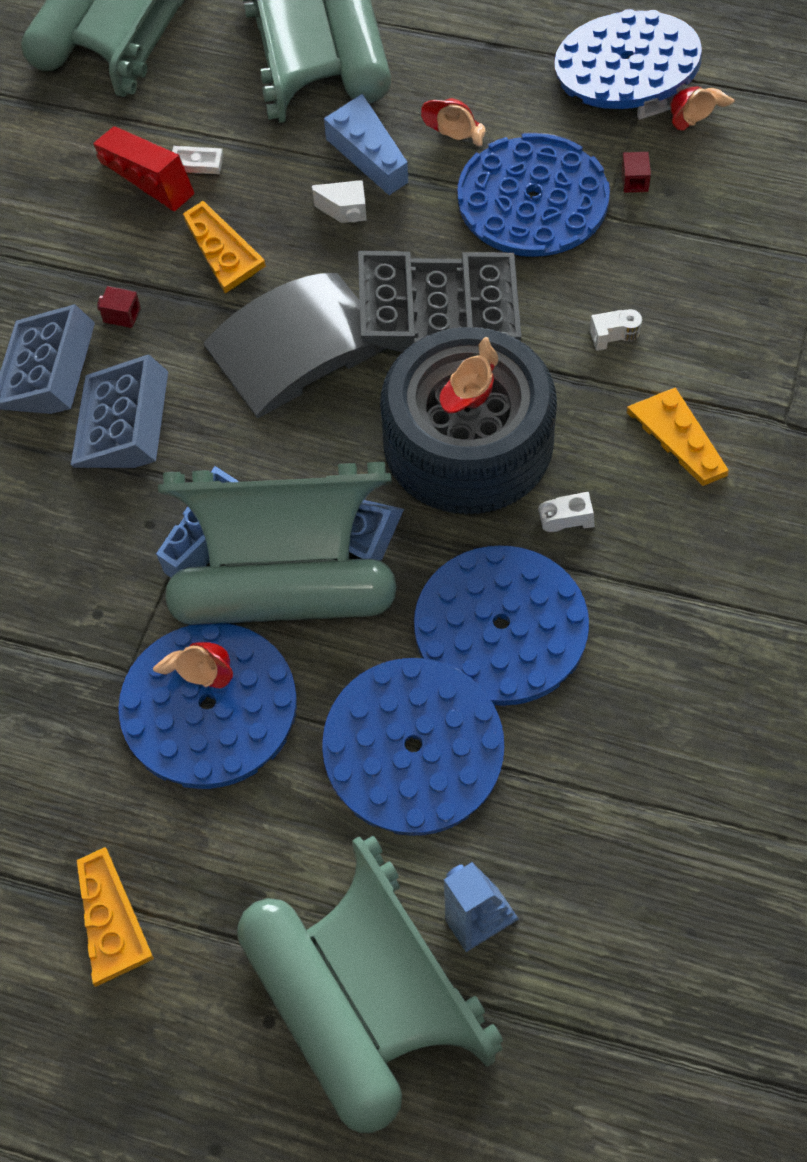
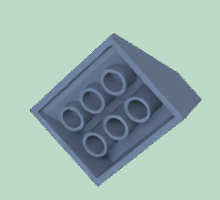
[0,304,95,414]
[71,354,168,468]

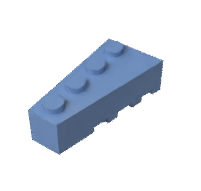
[324,94,408,195]
[156,466,239,578]
[349,500,404,560]
[444,862,519,952]

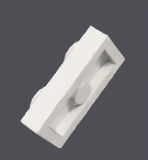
[172,146,223,174]

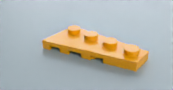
[183,201,266,293]
[626,387,729,486]
[77,847,154,987]

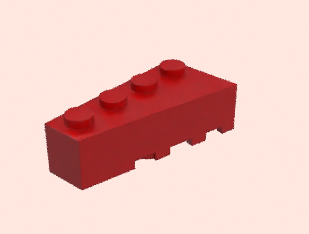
[93,126,195,212]

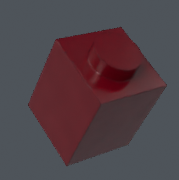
[621,152,651,193]
[97,286,141,328]

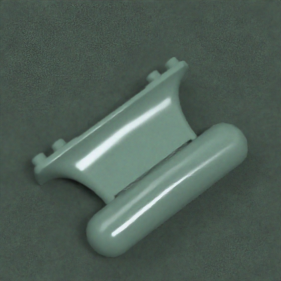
[21,0,184,97]
[243,0,391,123]
[158,462,397,625]
[237,836,503,1133]

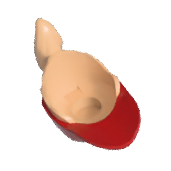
[670,87,734,130]
[421,98,486,147]
[439,337,498,414]
[153,642,233,688]

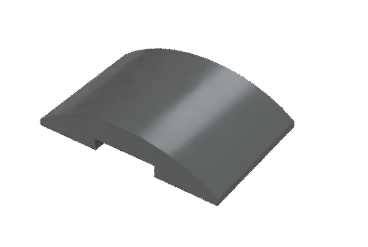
[358,251,521,352]
[203,273,386,419]

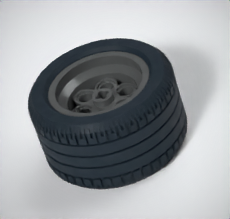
[380,327,557,514]

